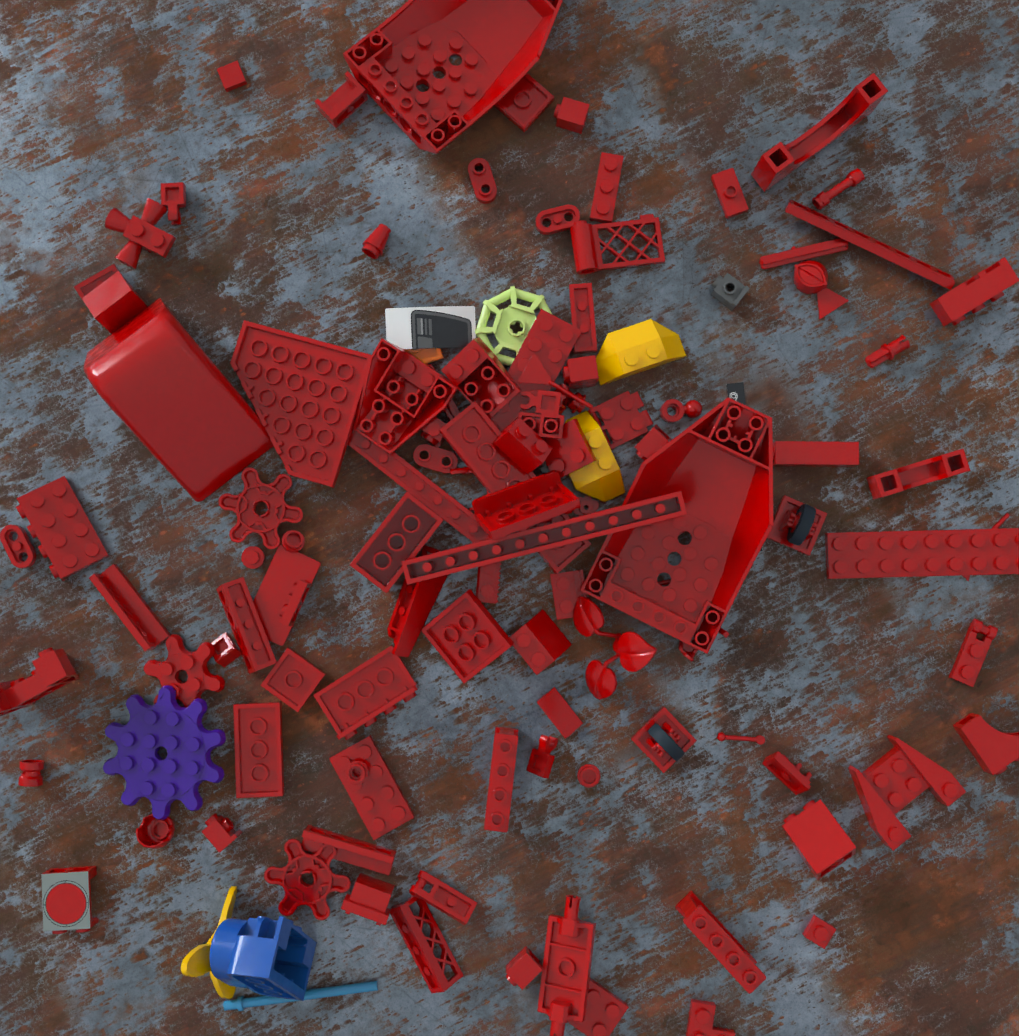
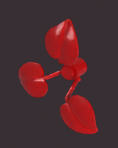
[573,596,657,700]

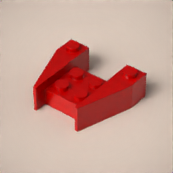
[0,647,80,716]
[848,735,966,851]

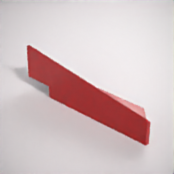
[387,545,448,657]

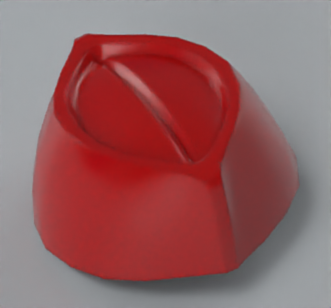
[794,260,828,295]

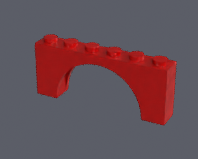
[751,73,888,192]
[952,713,1019,775]

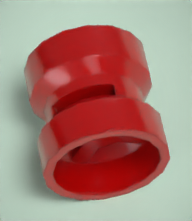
[18,759,44,787]

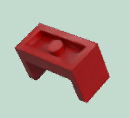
[314,71,368,129]

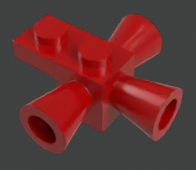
[105,198,176,270]

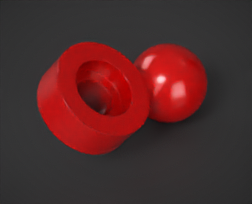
[660,399,702,423]

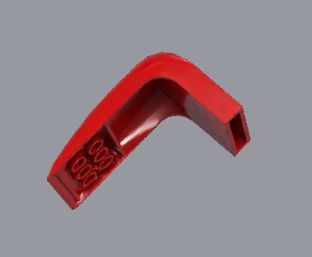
[83,298,273,502]

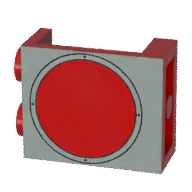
[41,866,99,934]

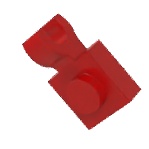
[161,182,186,225]
[526,734,558,779]

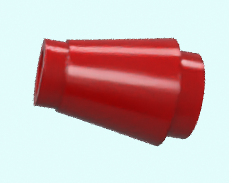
[362,224,391,259]

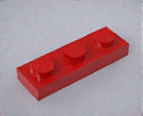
[589,152,624,223]
[569,283,597,354]

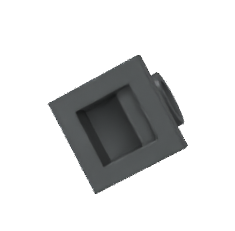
[711,273,750,311]

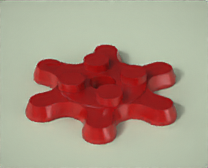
[219,467,303,549]
[144,634,225,707]
[264,839,351,920]

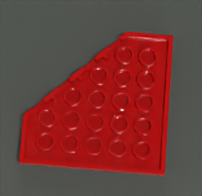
[230,320,371,488]

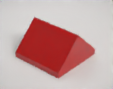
[82,271,148,334]

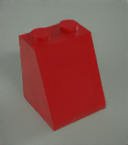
[782,799,857,880]

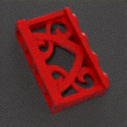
[484,726,518,832]
[675,891,766,994]

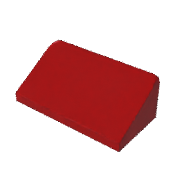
[536,687,583,739]

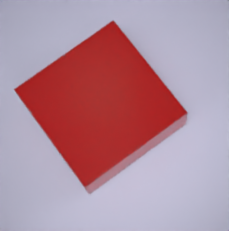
[217,61,247,92]

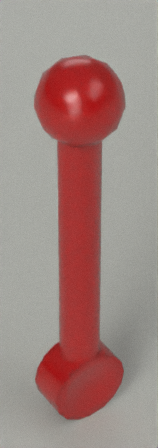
[717,732,765,745]

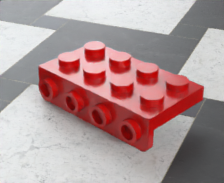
[472,470,581,540]
[16,476,109,581]
[313,645,419,740]

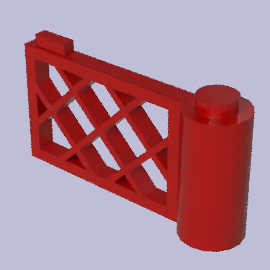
[570,214,665,275]

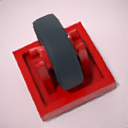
[767,495,827,556]
[631,706,697,773]

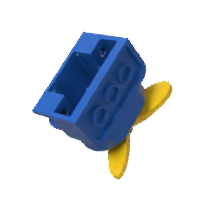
[181,886,317,1001]

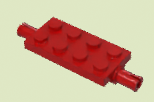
[537,895,596,1036]

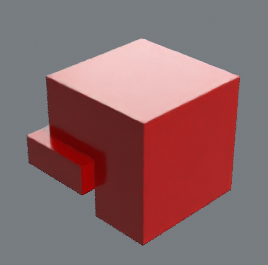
[341,873,395,926]

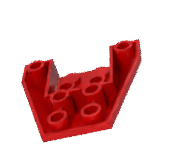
[353,338,458,454]

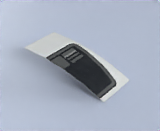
[385,306,476,349]

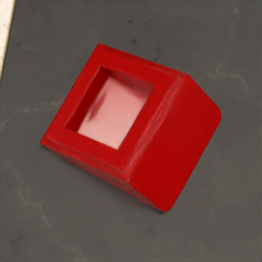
[211,632,242,667]

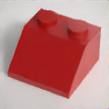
[509,609,572,675]

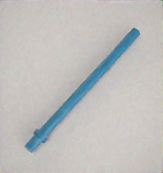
[223,981,378,1011]

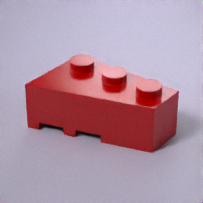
[930,257,1019,326]

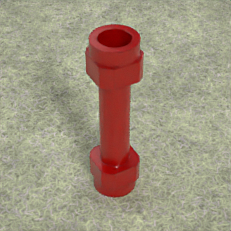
[812,168,865,210]

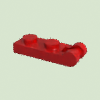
[948,619,998,687]
[409,870,477,925]

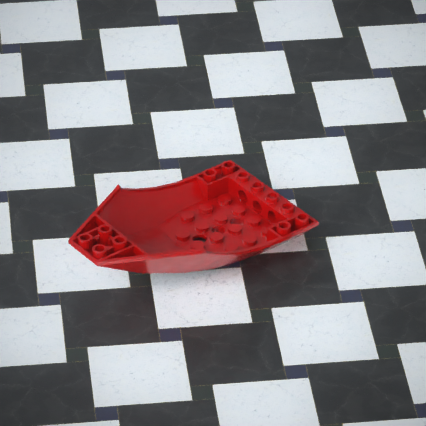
[343,0,563,154]
[580,397,773,654]

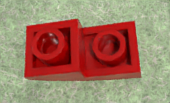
[519,412,565,439]

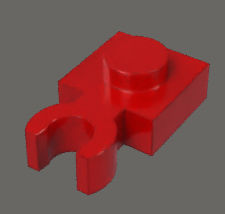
[520,390,562,415]

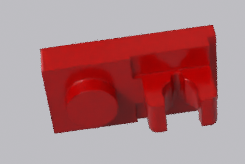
[762,751,812,795]

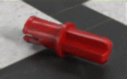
[865,335,910,368]

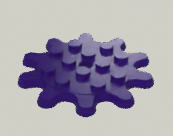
[103,685,226,820]

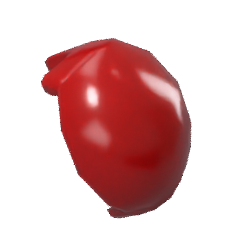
[136,814,175,849]

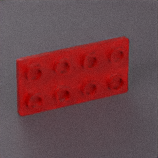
[253,545,321,646]

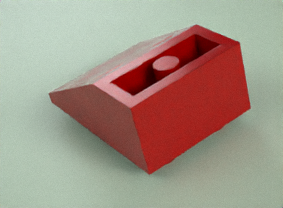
[441,337,521,419]

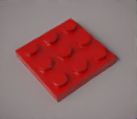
[421,589,514,684]

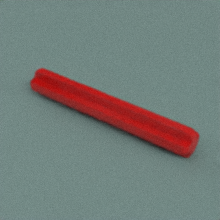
[759,238,849,270]

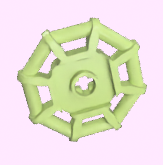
[475,286,553,367]

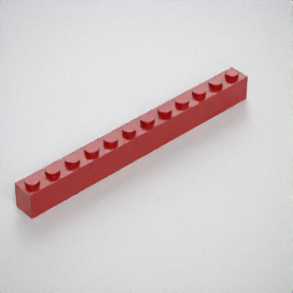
[401,491,687,585]

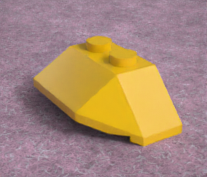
[596,319,686,386]
[565,411,625,502]

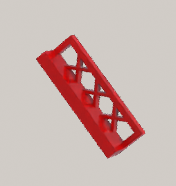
[89,564,170,651]
[216,577,277,674]
[301,825,397,875]
[389,896,464,993]

